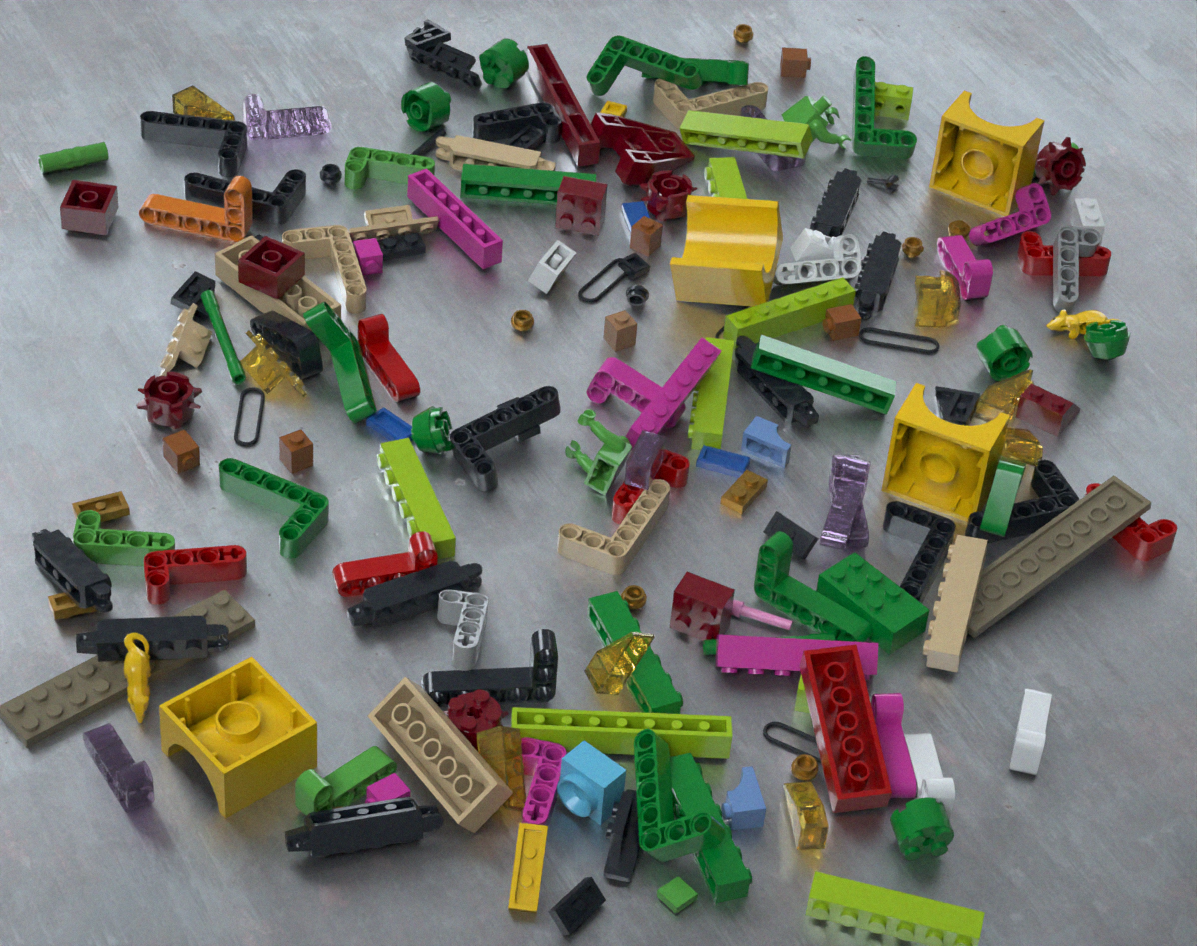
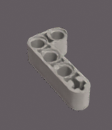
[1053,226,1101,313]
[437,590,489,671]

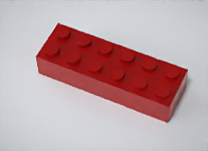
[799,644,892,813]

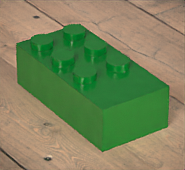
[816,552,930,655]

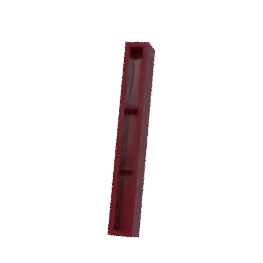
[527,44,600,167]

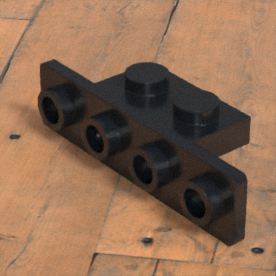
[406,42,482,88]
[603,789,640,882]

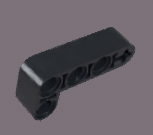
[472,102,561,144]
[250,310,323,381]

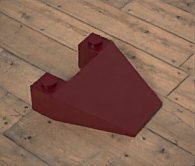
[591,113,695,186]

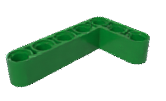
[586,35,703,96]
[852,56,917,159]
[641,57,749,85]
[303,301,377,424]
[980,457,1027,537]
[219,458,329,559]
[754,531,873,642]
[634,729,725,862]

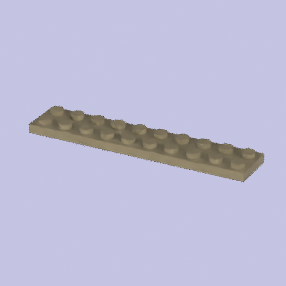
[967,475,1151,638]
[0,589,255,748]

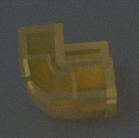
[913,270,961,328]

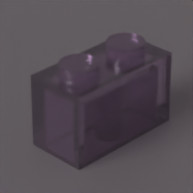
[624,430,666,490]

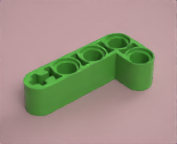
[344,147,435,190]
[73,510,176,567]
[295,746,397,816]

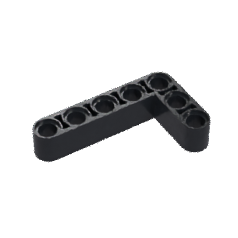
[140,111,247,177]
[184,169,306,225]
[450,386,561,491]
[965,459,1079,544]
[883,501,956,603]
[421,629,559,708]

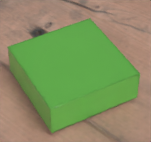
[657,876,698,914]

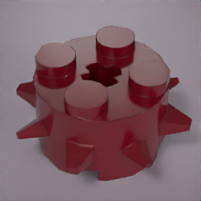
[1035,137,1086,196]
[640,170,697,221]
[136,372,202,429]
[443,689,510,754]

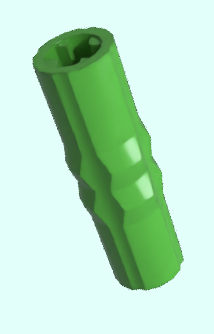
[38,142,109,174]

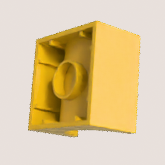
[929,90,1045,216]
[670,195,783,307]
[881,383,1010,522]
[159,656,317,819]

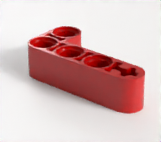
[1017,231,1111,276]
[358,314,421,402]
[611,447,690,524]
[1084,483,1178,561]
[332,531,438,597]
[144,545,247,605]

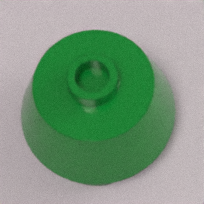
[1084,320,1131,360]
[411,406,453,455]

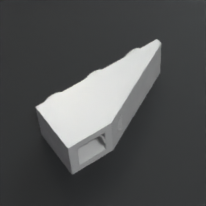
[790,228,864,268]

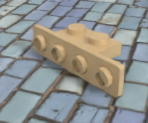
[349,205,439,242]
[160,303,212,376]

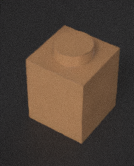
[603,310,637,352]

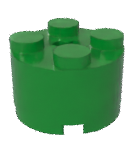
[479,38,529,88]
[401,82,451,132]
[976,325,1033,382]
[890,797,954,861]

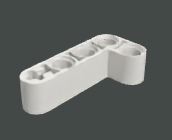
[773,234,861,285]
[1009,688,1052,776]
[904,733,955,820]

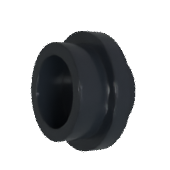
[319,164,342,184]
[626,285,649,306]

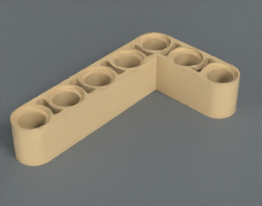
[653,79,768,129]
[282,225,366,314]
[557,479,670,575]

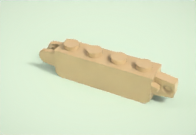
[436,135,556,171]

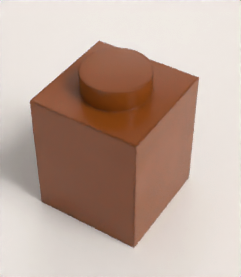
[780,47,811,78]
[630,216,663,257]
[823,304,861,341]
[162,429,200,474]
[279,429,313,474]

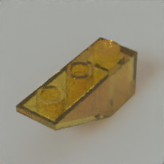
[172,85,235,121]
[975,369,1034,422]
[1001,428,1043,466]
[584,632,655,695]
[477,726,526,812]
[783,782,829,850]

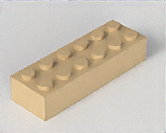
[215,235,341,339]
[368,676,513,833]

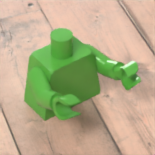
[781,95,851,149]
[565,409,632,495]

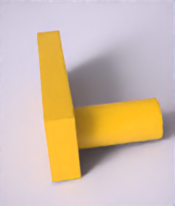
[508,822,548,913]

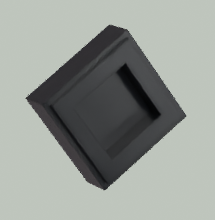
[617,252,651,279]

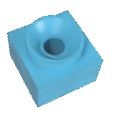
[557,740,626,825]

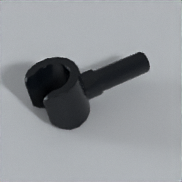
[867,175,899,192]

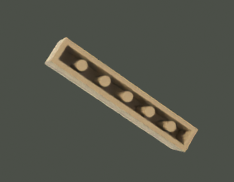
[923,535,988,673]

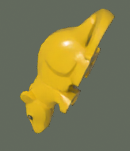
[1046,310,1121,339]
[123,633,151,723]

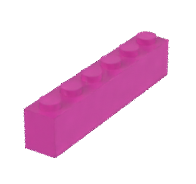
[407,168,503,269]
[625,337,721,457]
[715,635,878,680]

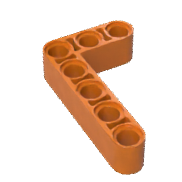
[139,176,253,242]

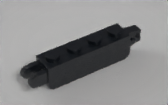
[810,168,861,238]
[854,231,902,319]
[735,336,819,427]
[32,529,113,613]
[347,560,482,629]
[76,616,229,662]
[285,796,444,858]

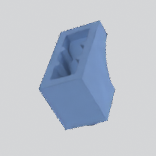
[741,416,792,469]
[721,766,766,831]

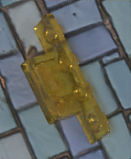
[240,330,307,397]

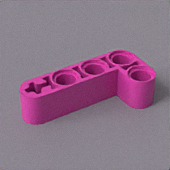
[969,183,1051,246]
[937,235,993,300]
[586,357,686,428]
[871,693,916,799]
[513,737,566,827]

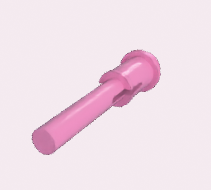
[732,600,793,631]

